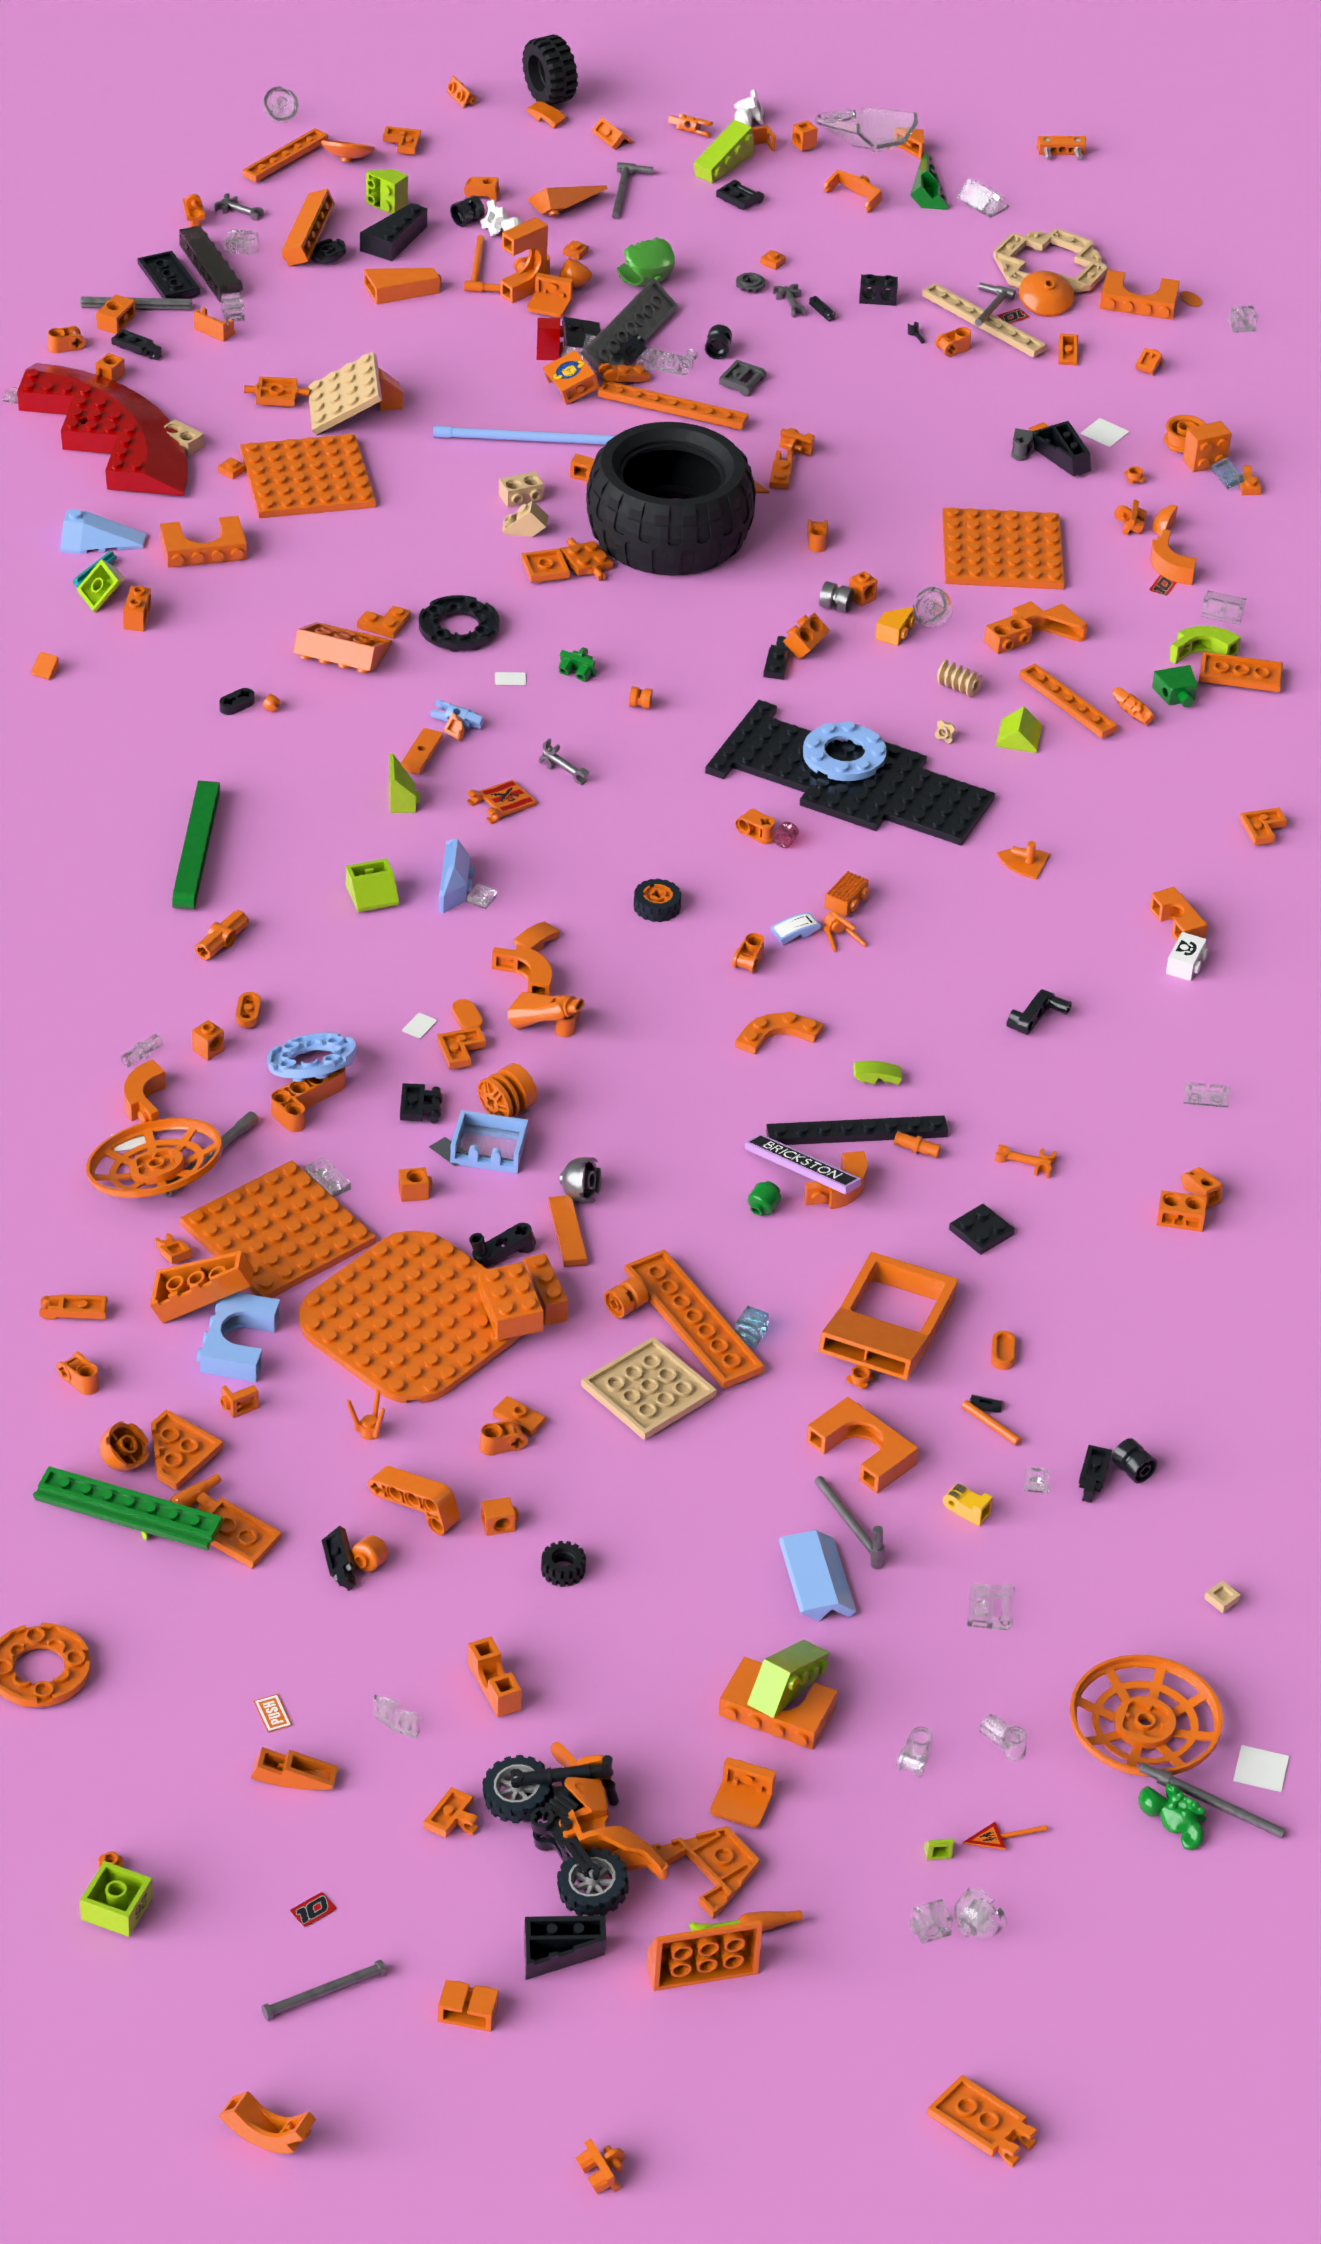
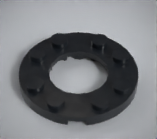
[419,595,500,652]

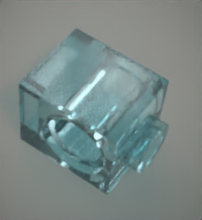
[735,1306,769,1348]

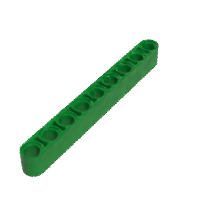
[172,780,220,910]

